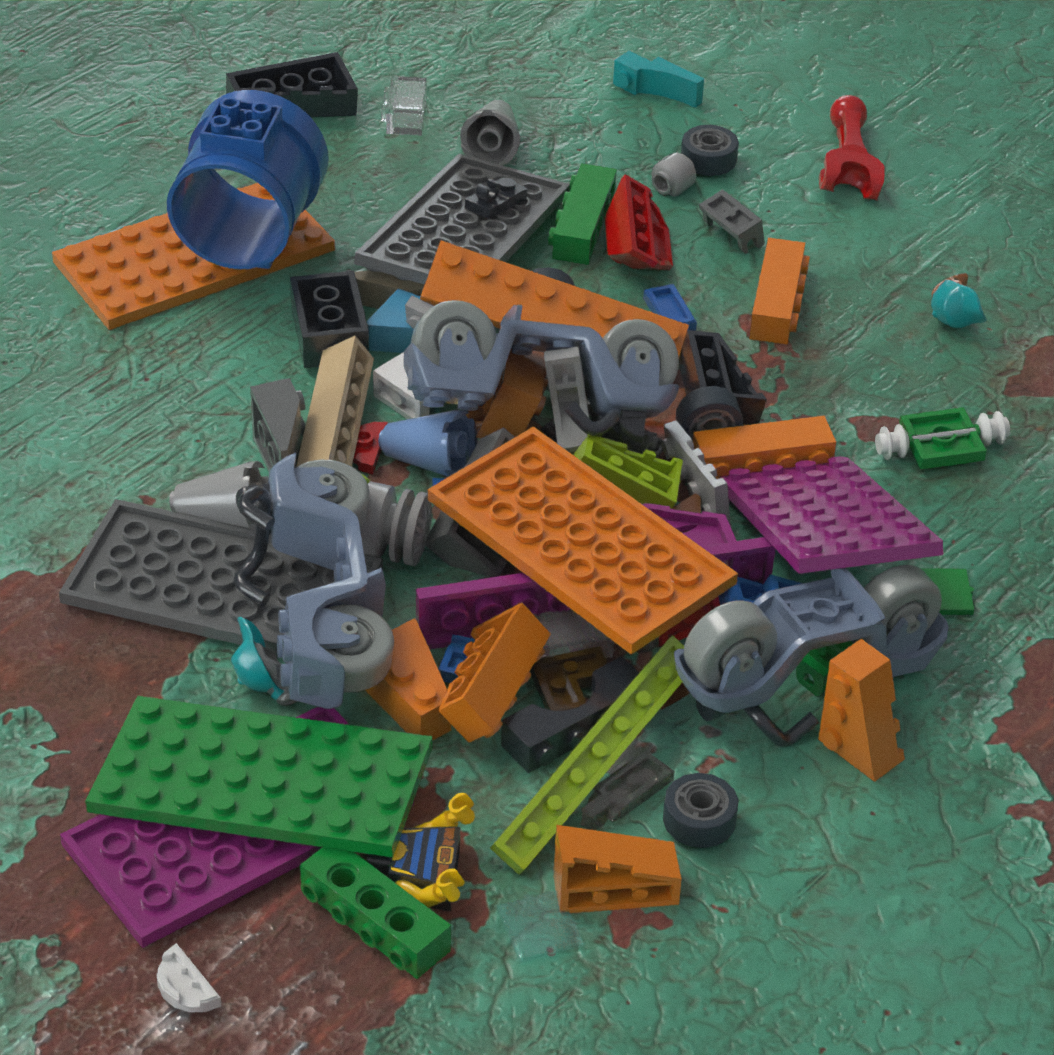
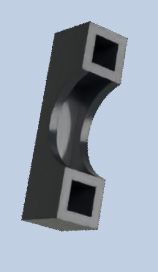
[501,656,639,774]

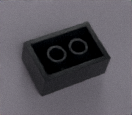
[290,271,369,368]

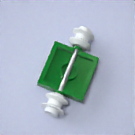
[875,407,1010,469]

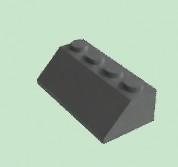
[425,427,515,577]

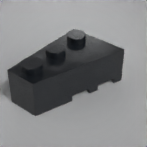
[679,330,767,426]

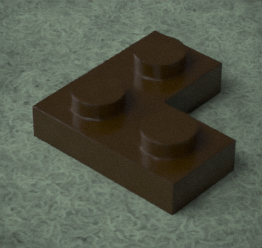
[529,646,608,711]

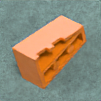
[818,639,905,782]
[553,825,682,914]

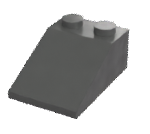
[250,378,305,472]

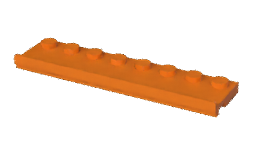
[420,240,689,357]

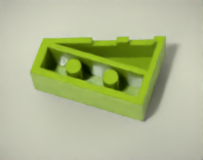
[574,435,683,509]

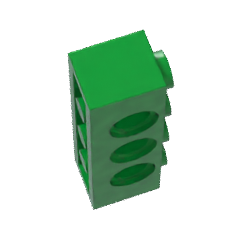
[300,847,451,979]

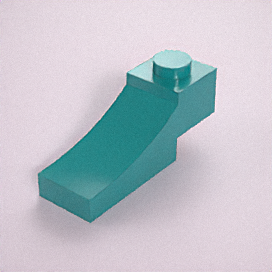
[613,51,704,108]

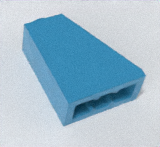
[367,288,420,353]

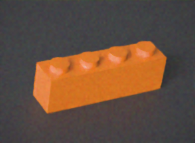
[749,238,810,345]
[693,416,836,479]

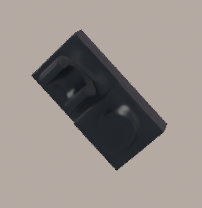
[464,178,528,219]

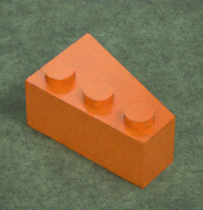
[365,618,451,741]

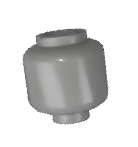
[651,152,696,197]

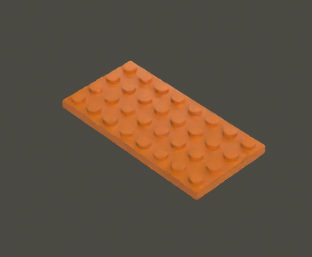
[52,183,335,330]
[428,427,738,654]

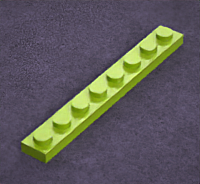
[490,635,684,874]

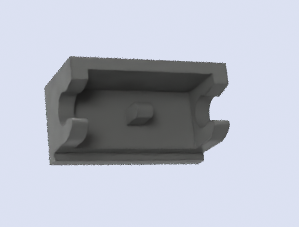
[699,189,765,254]

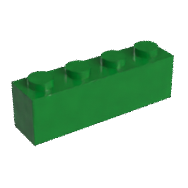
[548,163,617,265]

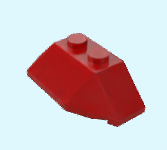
[605,174,673,270]

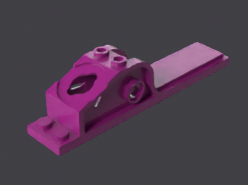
[416,503,775,650]

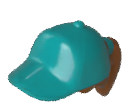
[931,273,987,328]

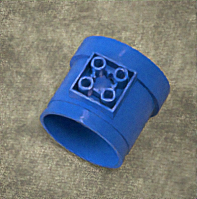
[167,90,329,269]

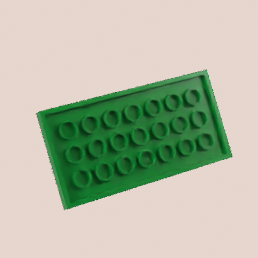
[85,696,433,857]

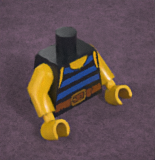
[367,793,475,911]

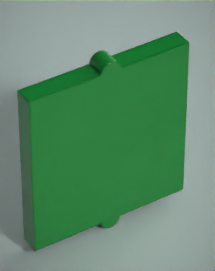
[920,568,974,615]

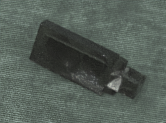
[580,750,675,830]

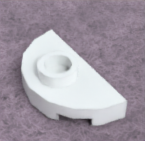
[157,943,221,1012]

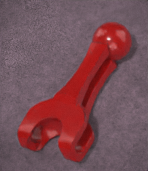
[818,95,885,201]

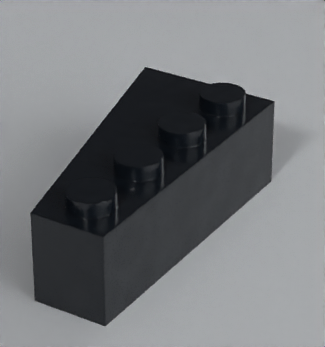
[226,52,358,117]

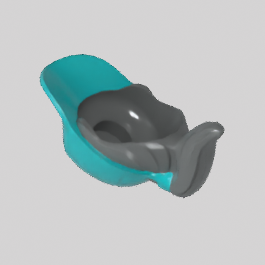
[231,617,297,706]

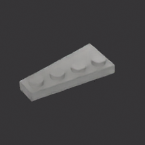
[661,421,731,527]

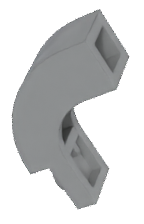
[544,347,589,455]

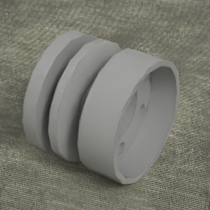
[360,481,432,566]

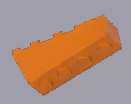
[439,603,551,743]

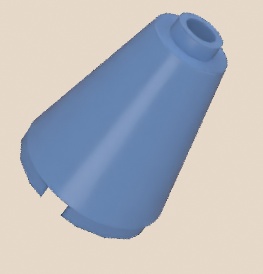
[378,410,478,477]

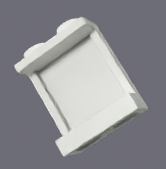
[373,352,429,419]

